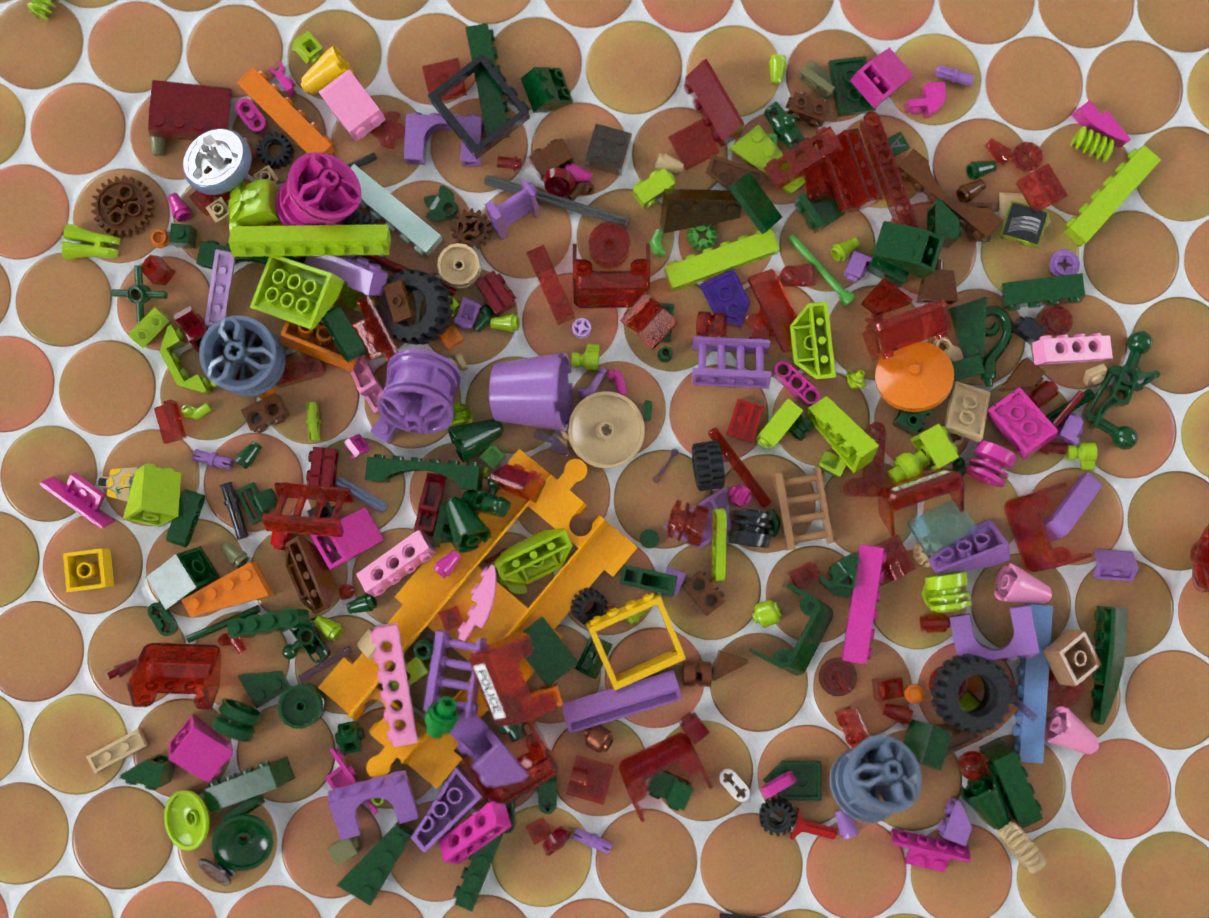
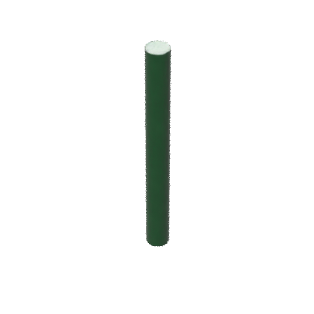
[186,605,261,643]

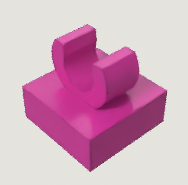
[344,434,371,459]

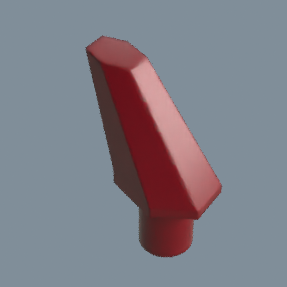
[106,659,137,680]

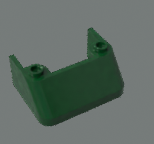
[749,583,833,676]

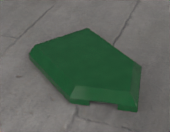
[763,760,822,801]

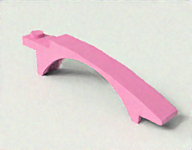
[320,305,383,414]

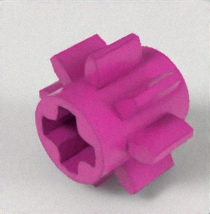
[728,484,752,507]

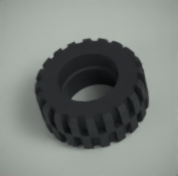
[376,269,453,345]
[930,654,1013,734]

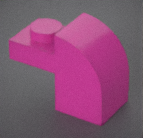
[904,82,946,119]

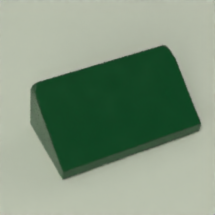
[575,636,612,679]

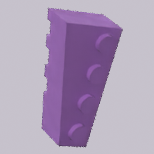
[305,255,388,295]

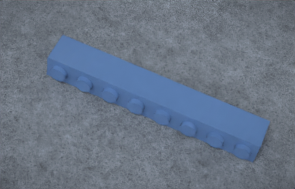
[1012,603,1053,764]

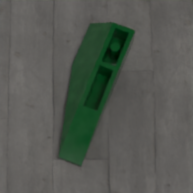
[1090,606,1128,725]

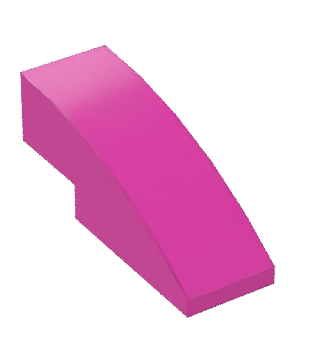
[1071,100,1131,148]

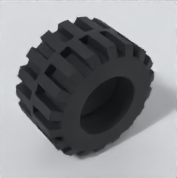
[692,440,725,491]

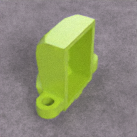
[228,179,279,233]

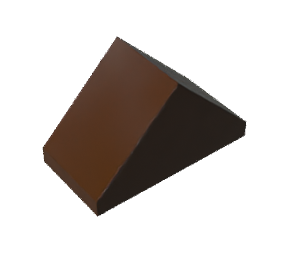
[712,650,748,681]

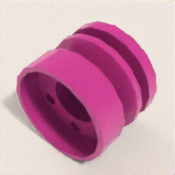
[965,441,1017,488]

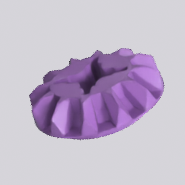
[1048,250,1080,276]

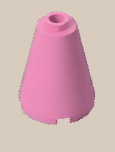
[994,563,1052,605]
[1045,706,1099,755]

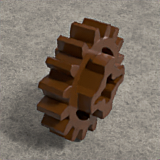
[450,208,492,249]

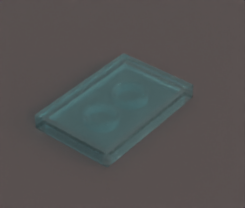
[907,497,978,557]

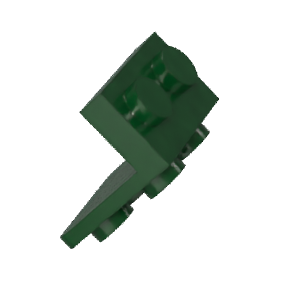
[794,183,845,233]

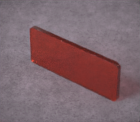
[748,269,797,353]

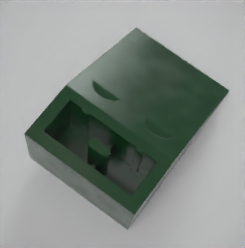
[872,221,944,279]

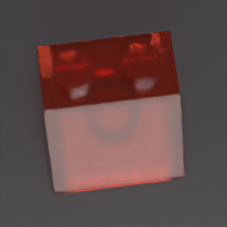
[489,463,546,503]

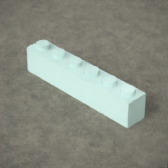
[351,164,443,257]

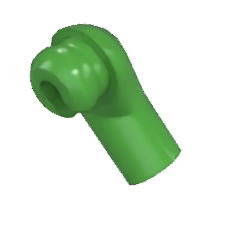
[649,229,666,258]

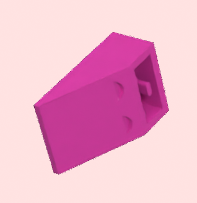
[850,47,914,109]
[311,507,384,570]

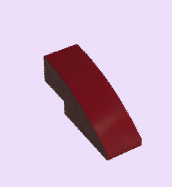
[414,472,446,537]

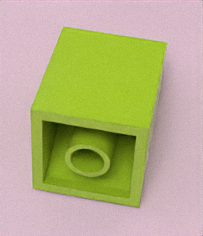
[123,464,181,527]

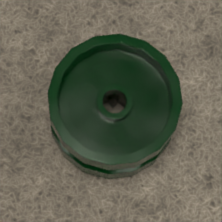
[278,683,327,729]
[211,698,263,742]

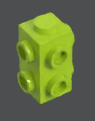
[633,168,676,209]

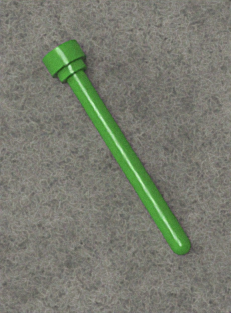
[788,234,856,307]

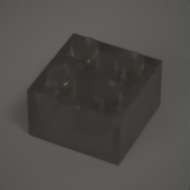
[585,123,632,176]

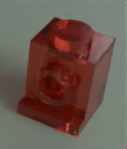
[142,255,176,286]
[787,561,820,589]

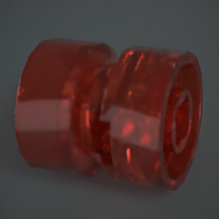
[696,311,727,338]

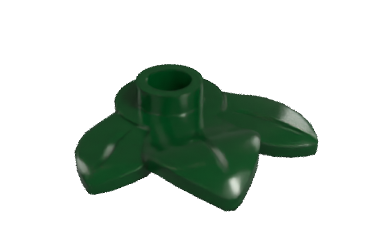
[424,185,459,222]

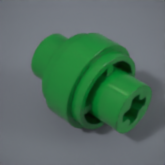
[424,697,458,738]

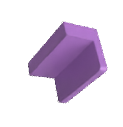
[1092,549,1139,582]

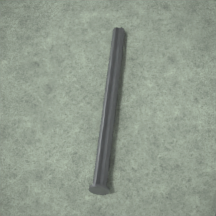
[484,175,630,230]

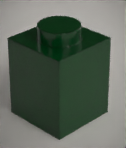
[169,223,197,249]

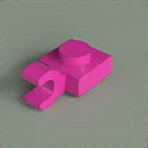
[270,61,297,97]

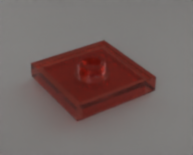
[422,58,467,101]

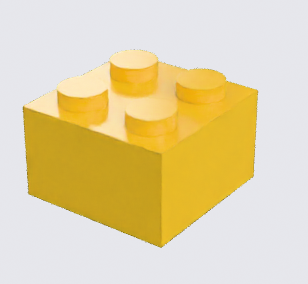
[63,548,114,592]

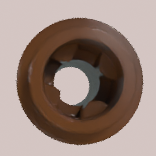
[956,179,986,202]

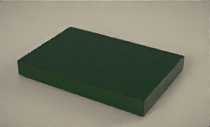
[828,56,876,117]
[728,171,782,234]
[511,616,579,687]

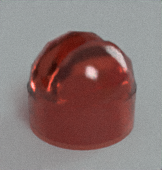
[338,584,354,600]

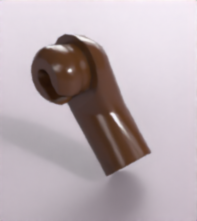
[567,182,595,201]

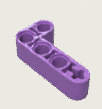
[1036,471,1103,542]

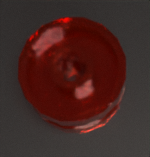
[588,222,631,269]

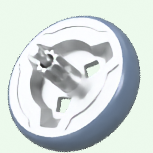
[182,128,252,195]

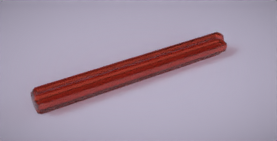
[708,427,771,508]

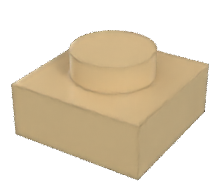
[1083,363,1107,386]

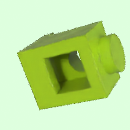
[292,31,323,65]

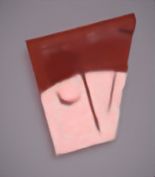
[861,278,913,316]

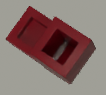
[173,306,209,353]

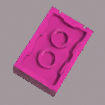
[987,387,1058,460]

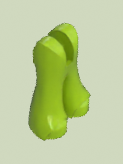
[61,224,121,260]

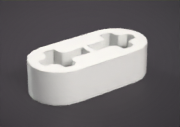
[719,768,750,802]

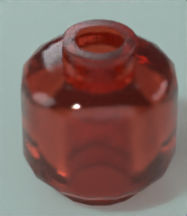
[959,751,987,780]

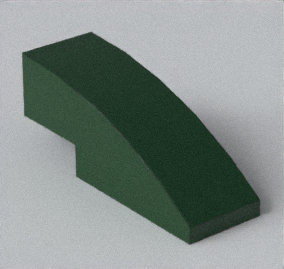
[619,565,678,596]

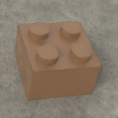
[1043,630,1102,686]

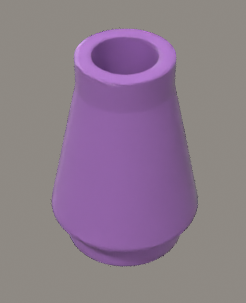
[835,809,859,840]

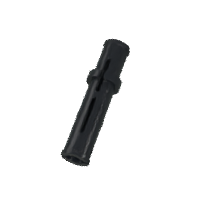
[220,482,249,540]

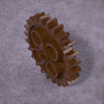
[91,175,155,238]

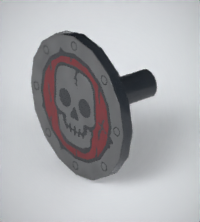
[198,858,236,886]

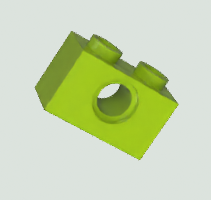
[128,306,170,348]

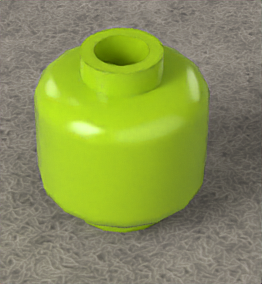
[752,599,782,628]

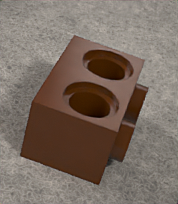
[241,393,290,433]
[681,571,725,616]

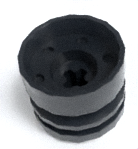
[728,508,773,548]

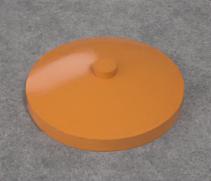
[875,341,954,412]

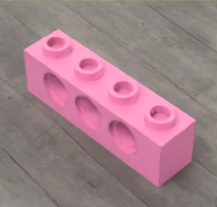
[1032,333,1113,365]
[356,530,437,597]

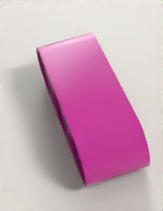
[772,361,820,407]

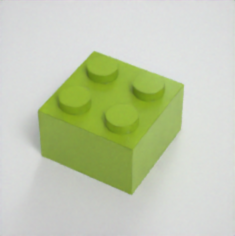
[910,424,959,471]

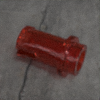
[497,156,521,171]

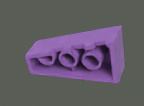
[411,766,486,853]

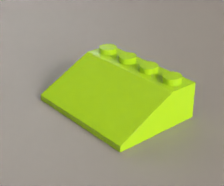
[250,256,345,330]

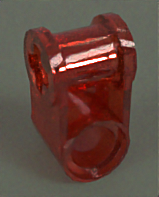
[778,264,816,287]

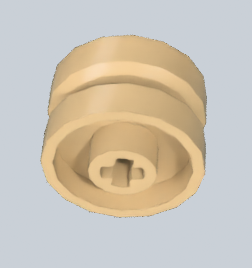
[437,243,482,290]

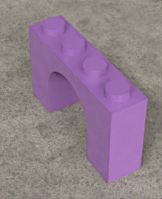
[404,112,483,167]
[950,604,1040,662]
[328,770,419,840]

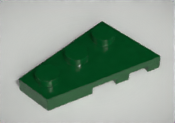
[949,297,987,359]

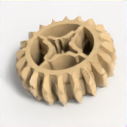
[997,822,1046,874]

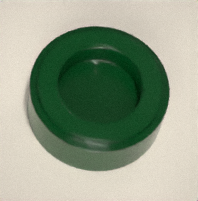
[640,529,659,549]

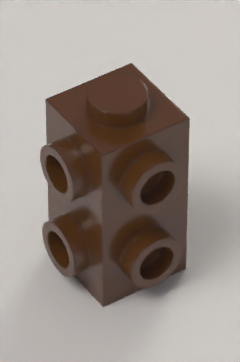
[785,92,831,128]

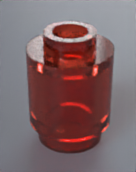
[1029,380,1058,408]
[920,613,950,633]

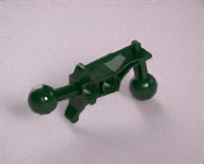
[1084,331,1160,450]

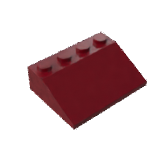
[148,80,231,141]

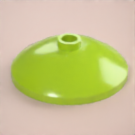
[164,790,209,850]

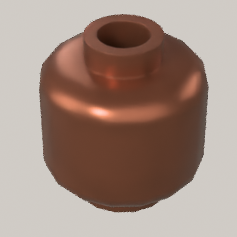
[584,724,614,753]

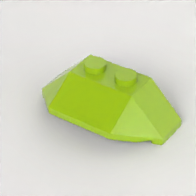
[790,301,836,380]
[494,528,573,584]

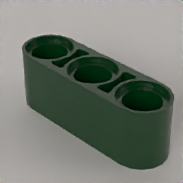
[321,306,366,362]
[166,489,205,548]

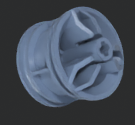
[199,316,286,397]
[830,735,922,823]

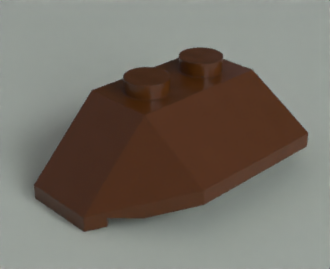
[285,536,336,615]

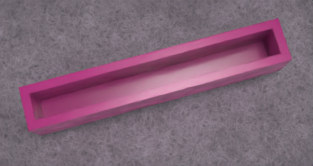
[842,543,887,664]

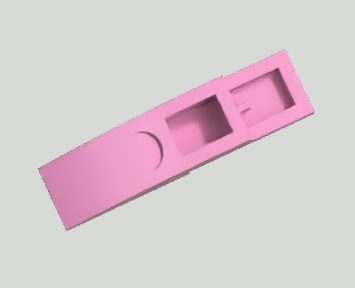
[458,565,497,642]

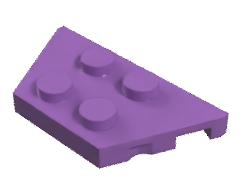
[663,486,731,549]

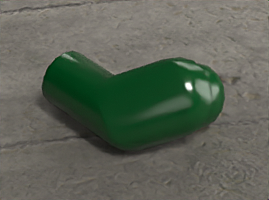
[765,509,781,538]

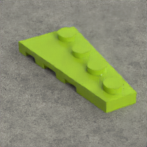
[729,125,806,195]

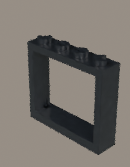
[427,54,530,160]

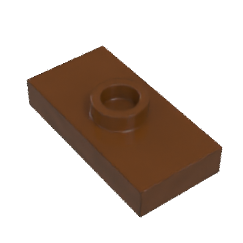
[383,280,414,324]

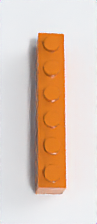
[236,67,335,155]

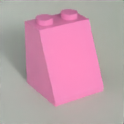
[319,70,386,142]

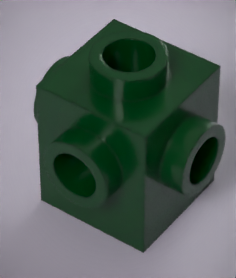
[335,720,365,755]

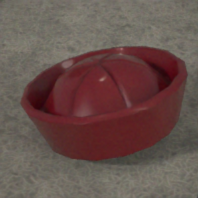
[543,168,576,197]
[542,826,572,856]

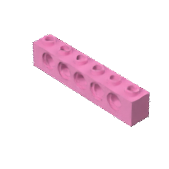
[370,622,418,747]

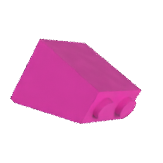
[168,713,233,783]

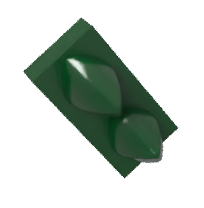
[432,504,452,548]

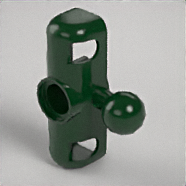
[764,101,809,155]
[462,474,511,518]
[282,624,331,663]

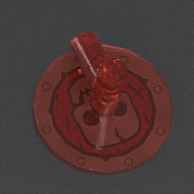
[819,658,857,696]

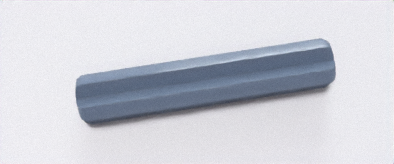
[335,477,388,513]

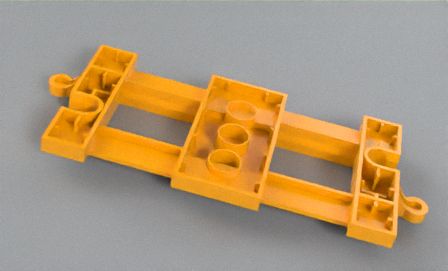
[318,449,638,789]

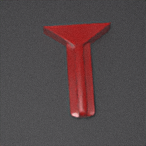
[790,807,837,840]

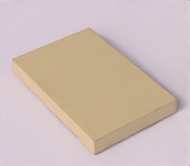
[944,381,991,442]

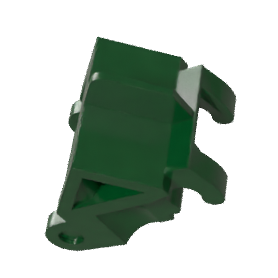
[818,554,859,598]

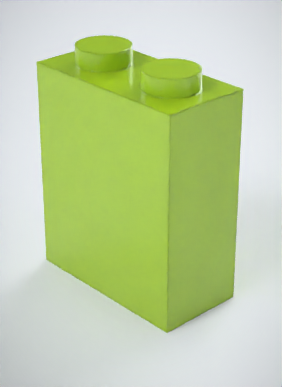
[755,399,803,450]

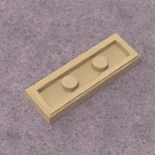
[86,728,149,774]

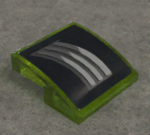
[1000,200,1050,249]

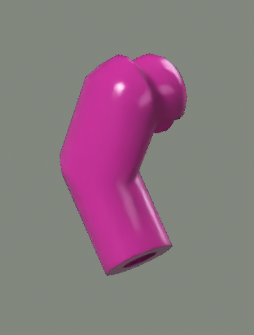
[608,369,626,395]

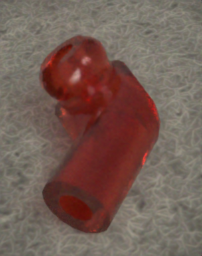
[218,633,247,654]

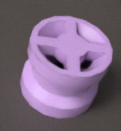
[572,318,591,339]

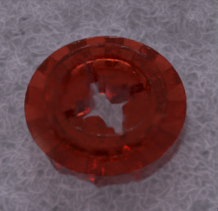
[1012,142,1043,172]
[1041,306,1073,336]

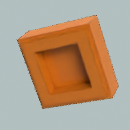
[438,324,464,350]

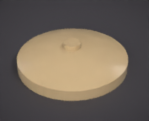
[568,391,645,469]

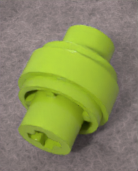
[887,450,930,486]

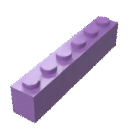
[562,670,682,733]

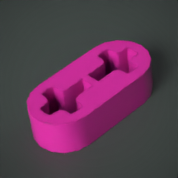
[760,771,797,798]

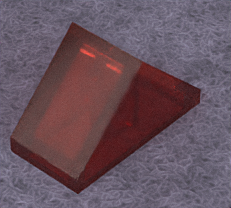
[872,677,904,701]

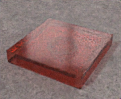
[668,119,720,170]

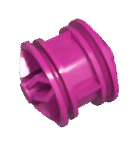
[275,153,362,226]

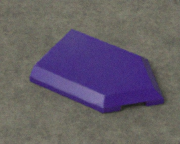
[700,269,750,327]

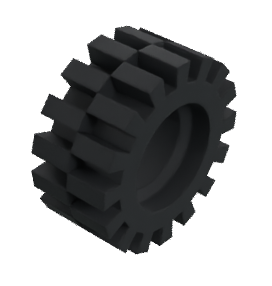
[256,132,294,169]
[342,210,380,225]
[570,587,608,625]
[759,796,795,836]

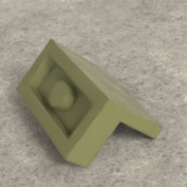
[797,60,835,100]

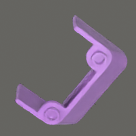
[449,710,529,787]

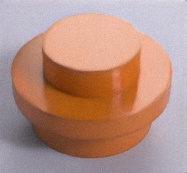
[151,229,170,248]
[904,684,924,704]

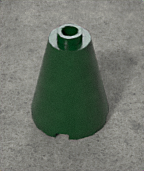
[448,419,504,463]
[445,497,491,553]
[960,773,1010,830]

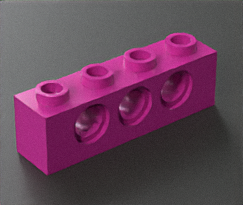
[439,802,511,864]

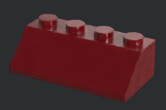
[683,59,744,147]

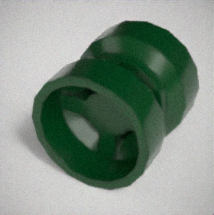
[788,415,814,441]

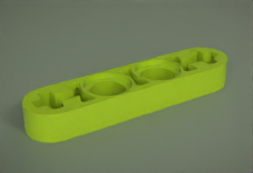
[712,508,727,582]

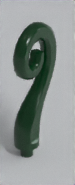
[980,306,1013,387]

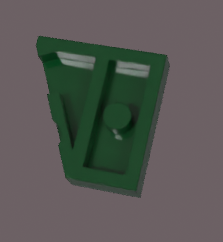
[238,671,291,709]

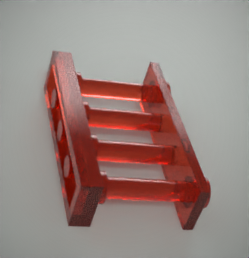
[262,482,354,537]

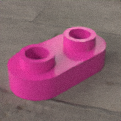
[235,99,267,134]

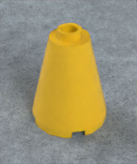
[300,45,355,94]

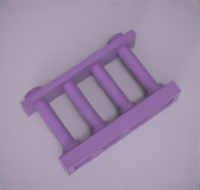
[485,179,540,240]
[692,336,771,389]
[423,630,488,719]

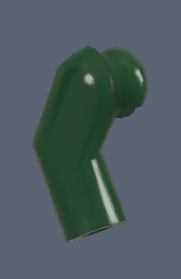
[473,305,493,333]
[946,457,966,486]

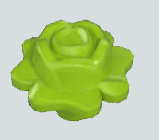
[846,369,867,389]

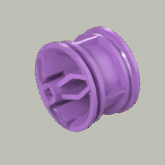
[378,349,461,434]

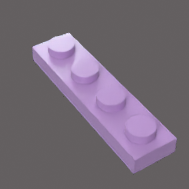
[204,249,236,326]

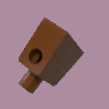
[917,259,958,305]

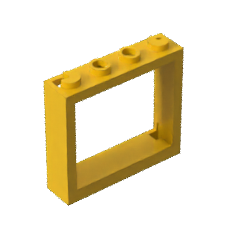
[586,592,686,691]

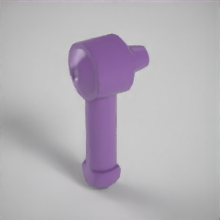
[577,367,607,400]

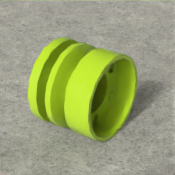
[925,571,972,612]

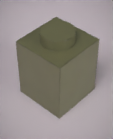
[327,836,361,866]

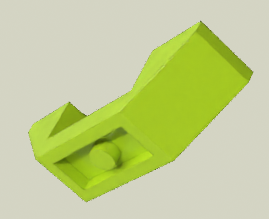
[160,325,212,395]

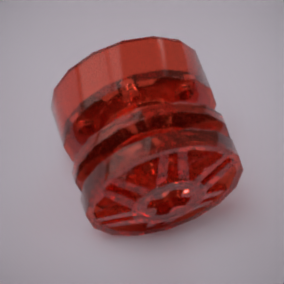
[667,499,709,547]

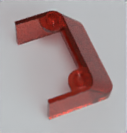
[572,243,651,308]
[862,298,951,362]
[1004,482,1093,572]
[462,715,558,805]
[619,732,713,822]

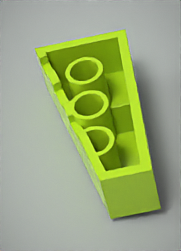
[806,396,879,473]

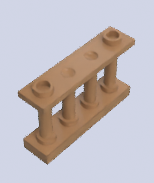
[772,467,836,551]

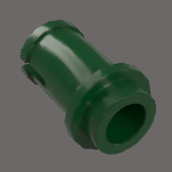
[658,346,673,363]

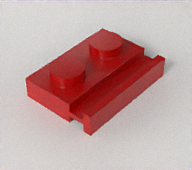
[726,398,764,444]

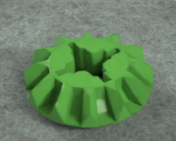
[687,224,717,251]

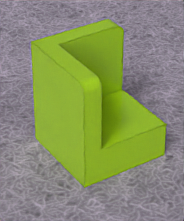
[817,451,846,478]

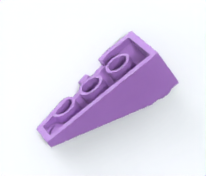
[928,519,1010,575]

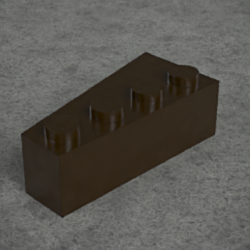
[660,189,742,234]

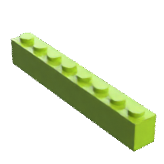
[228,224,391,257]

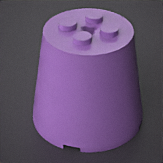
[488,353,573,431]

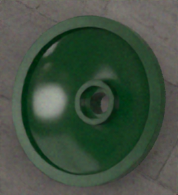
[212,814,273,871]

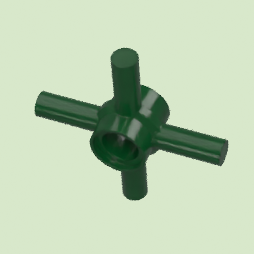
[111,265,168,323]

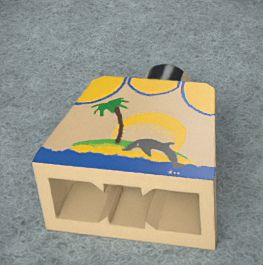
[98,467,140,502]

